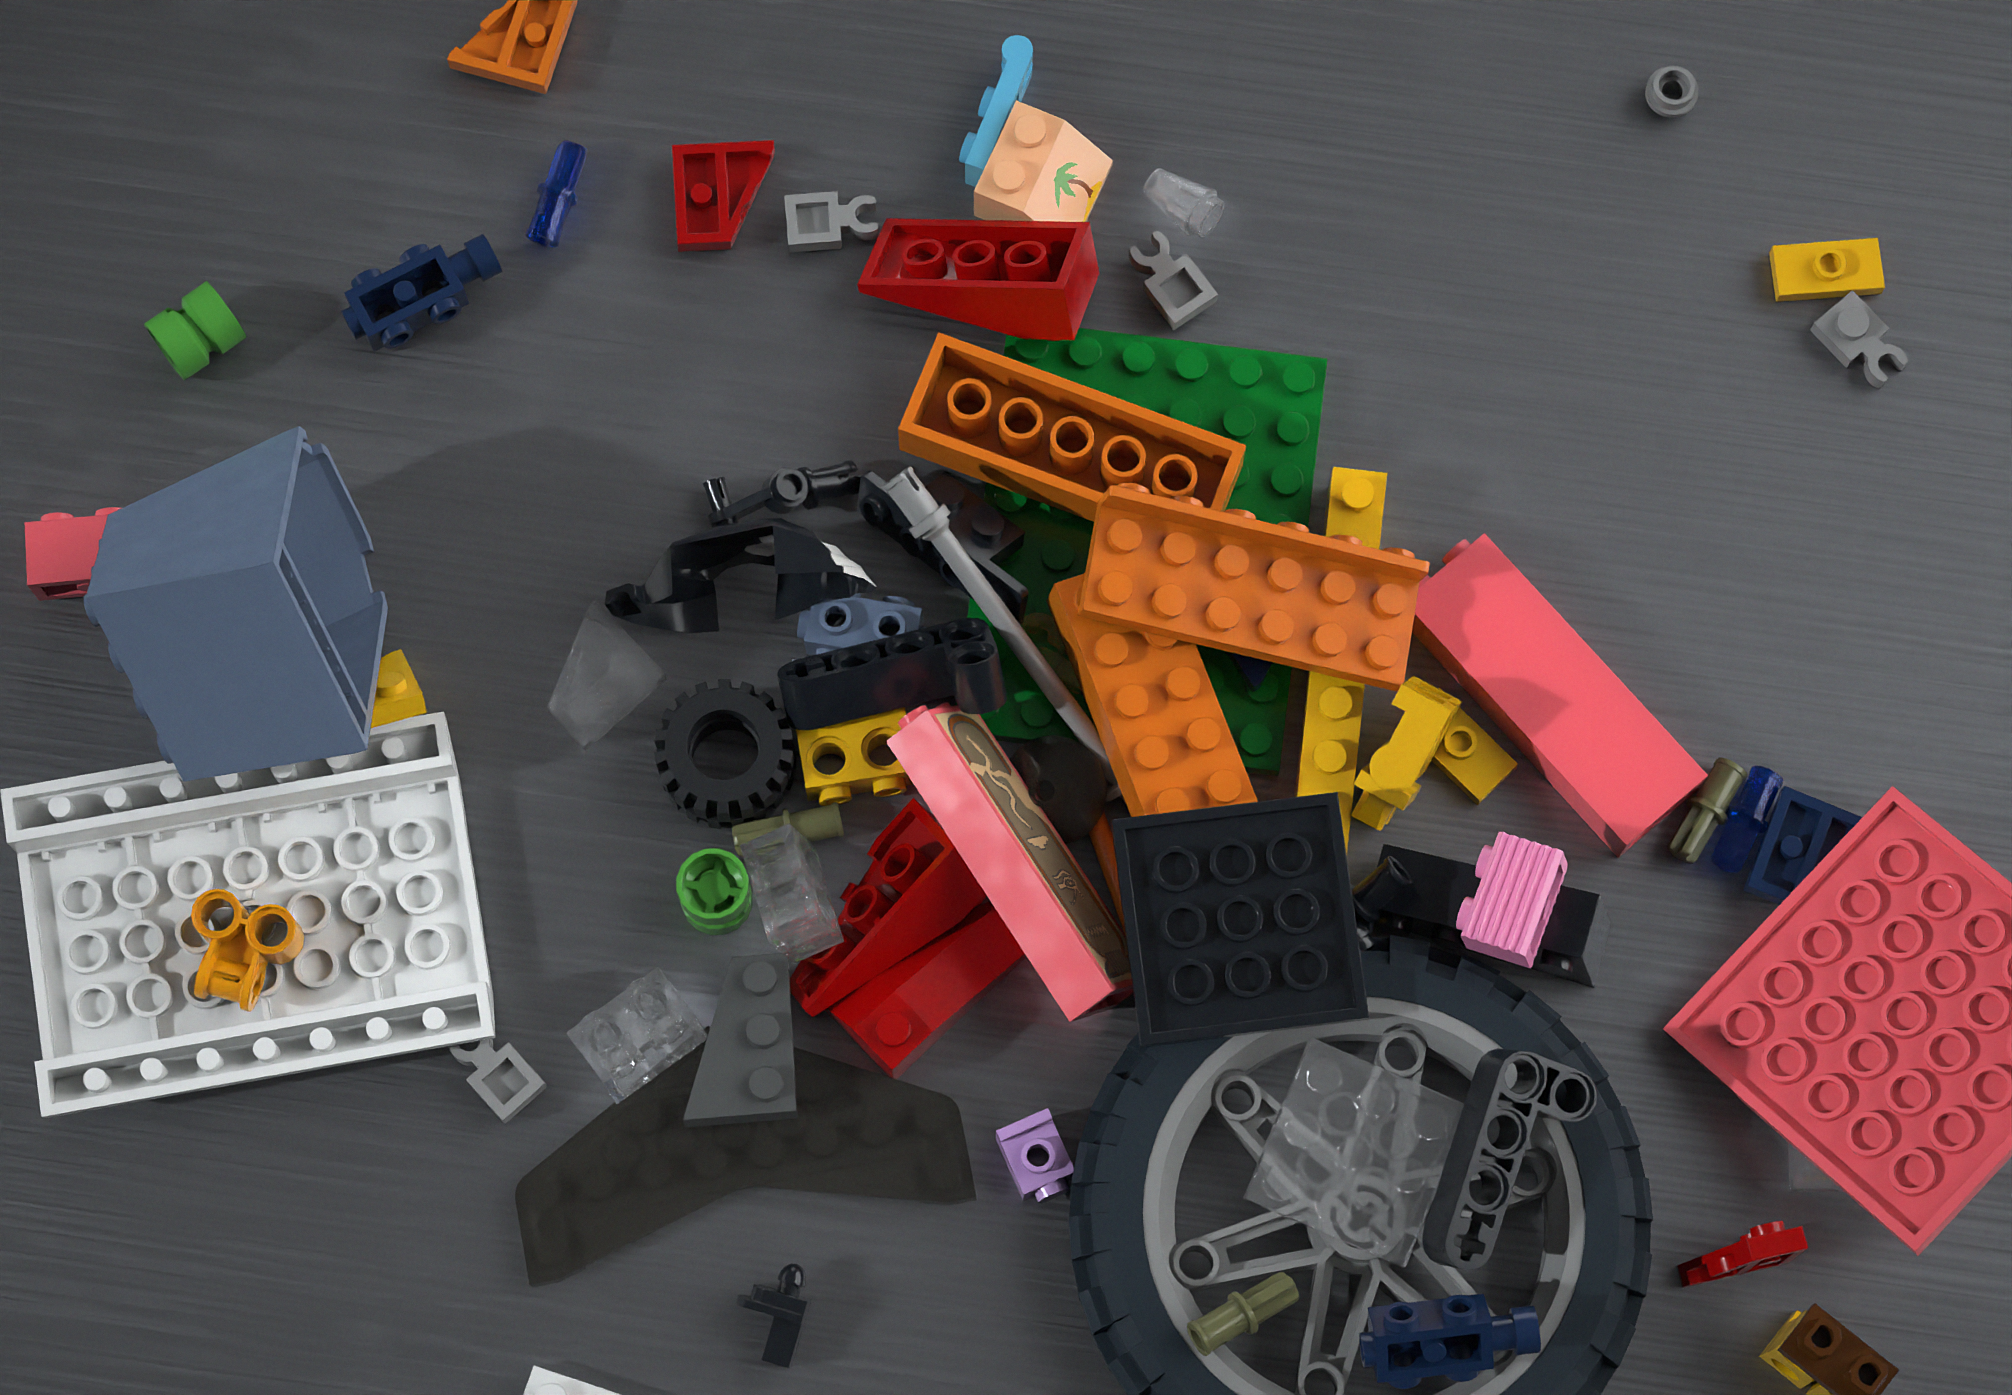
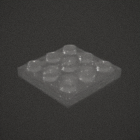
[1243,1038,1464,1267]

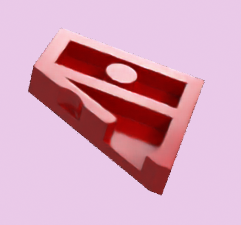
[672,140,775,252]
[1677,1220,1808,1288]

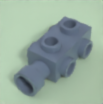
[797,593,926,655]

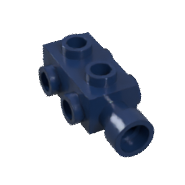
[341,234,503,352]
[1359,1293,1541,1389]

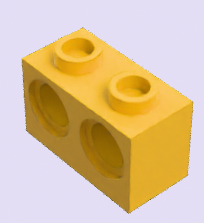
[796,707,914,806]

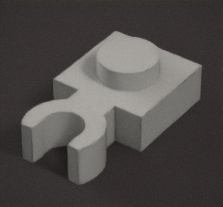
[784,191,878,253]
[1129,230,1218,330]
[1810,290,1908,389]
[448,1038,547,1124]

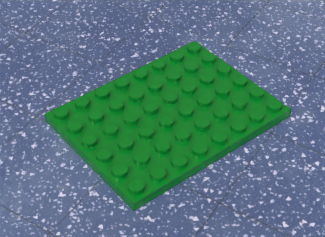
[955,328,1328,776]

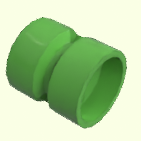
[144,281,247,381]
[676,848,753,935]

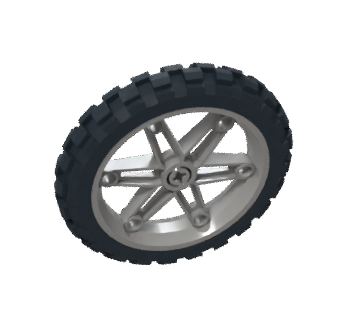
[1069,935,1653,1395]

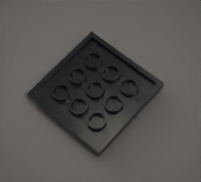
[1111,792,1369,1048]

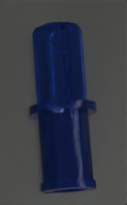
[526,140,587,248]
[1711,766,1784,873]

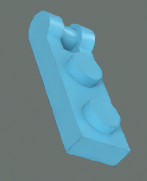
[959,35,1033,187]

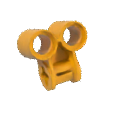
[191,889,304,1012]

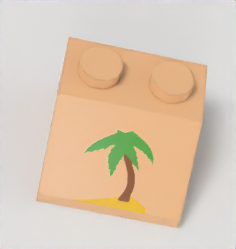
[974,100,1113,222]

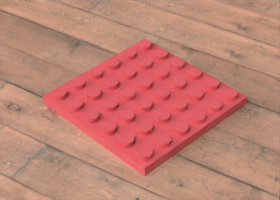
[1663,786,2012,1256]

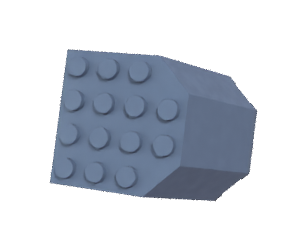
[84,426,388,782]

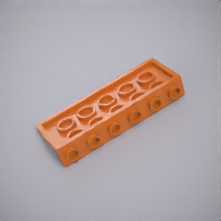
[1078,483,1430,692]

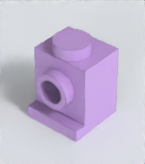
[996,1108,1074,1203]

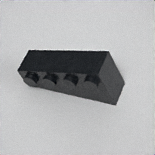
[1375,844,1611,988]

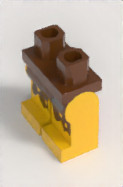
[1759,1303,1899,1395]

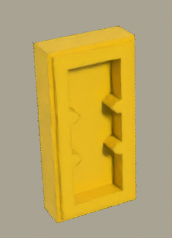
[1769,238,1885,302]
[1431,688,1518,806]

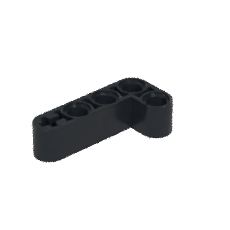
[777,618,1007,730]
[1422,1048,1597,1271]

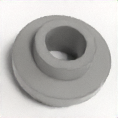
[1645,66,1699,118]

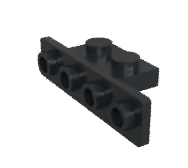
[857,471,1029,626]

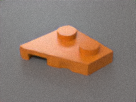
[447,0,578,94]

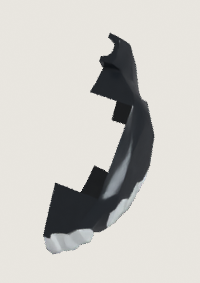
[605,518,877,633]

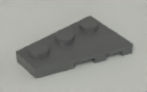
[683,952,798,1128]

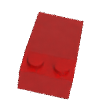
[857,218,1100,341]

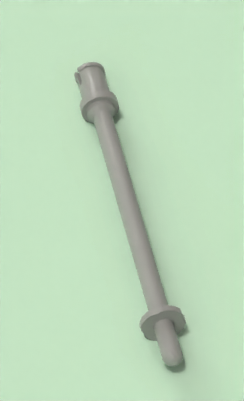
[882,466,1126,804]

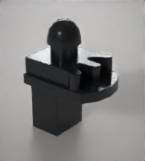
[736,1263,812,1368]

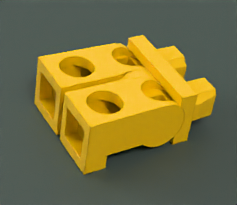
[1351,676,1462,831]

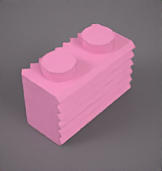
[1456,832,1568,969]

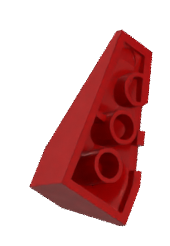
[790,798,987,1017]
[825,901,1027,1082]

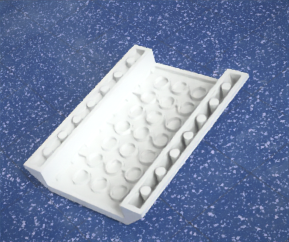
[0,712,495,1119]

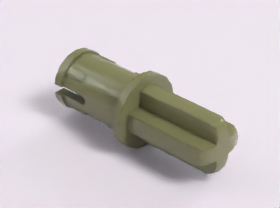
[1667,757,1748,864]
[732,802,844,857]
[1187,1272,1299,1356]

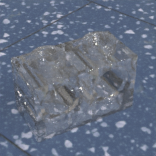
[740,823,844,963]
[566,967,708,1104]

